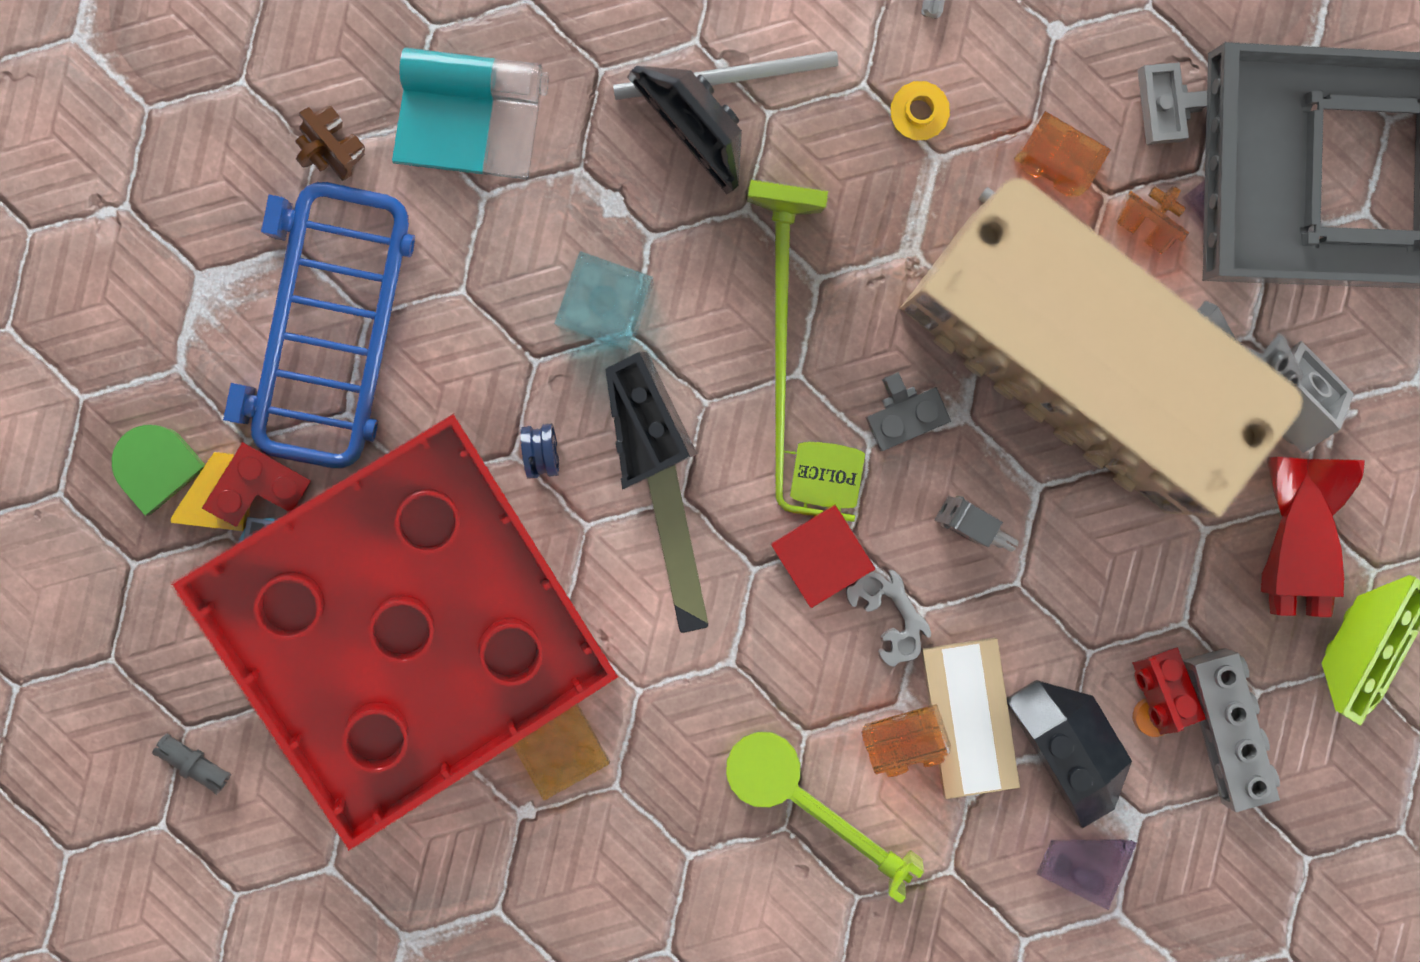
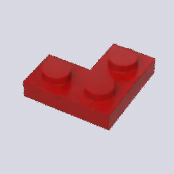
[201,442,311,527]

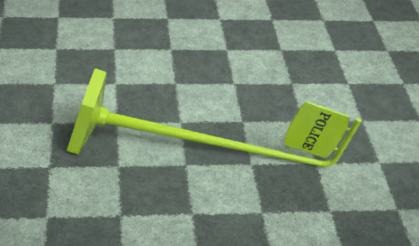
[747,180,865,522]

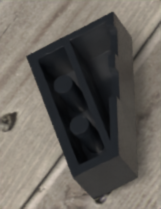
[605,352,697,490]

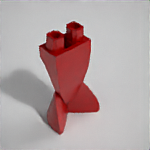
[1261,457,1365,617]

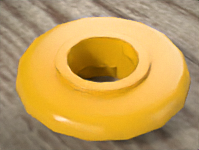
[891,81,950,140]

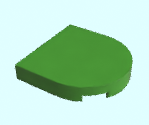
[112,425,205,516]

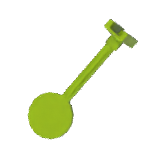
[726,731,924,904]

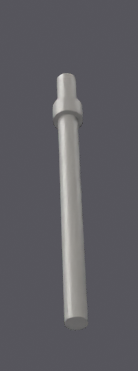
[613,51,838,100]

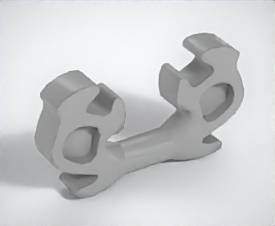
[845,570,931,667]

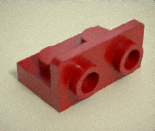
[1132,647,1206,735]

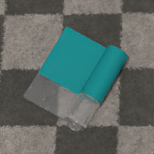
[392,47,549,180]

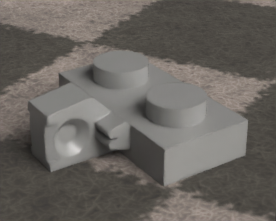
[1138,63,1207,145]

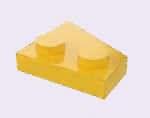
[170,452,251,531]

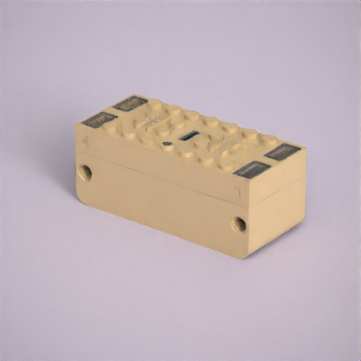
[900,179,1302,517]

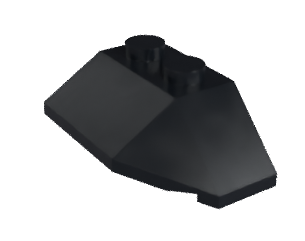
[627,65,742,194]
[1007,680,1132,828]

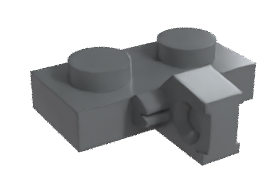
[866,372,951,452]

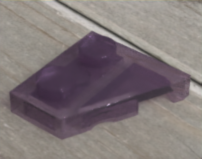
[1036,839,1137,910]

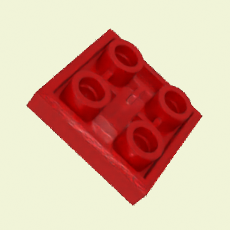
[771,504,876,608]

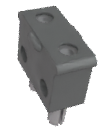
[935,496,1018,552]

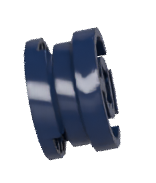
[521,423,559,479]

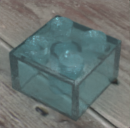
[554,251,654,353]

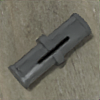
[152,733,231,795]

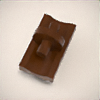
[295,106,365,181]

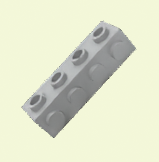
[1183,648,1280,812]

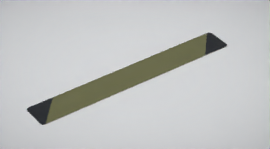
[648,465,709,633]

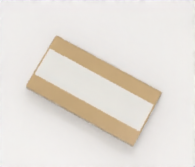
[921,637,1020,799]

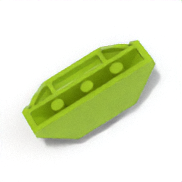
[1321,575,1420,726]

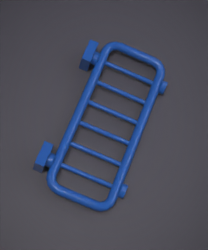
[223,182,415,469]

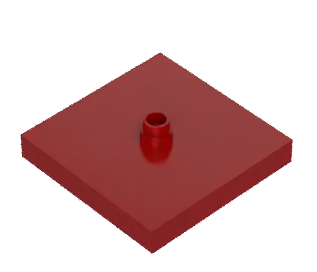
[171,414,618,851]

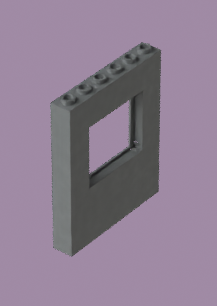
[1202,42,1420,289]

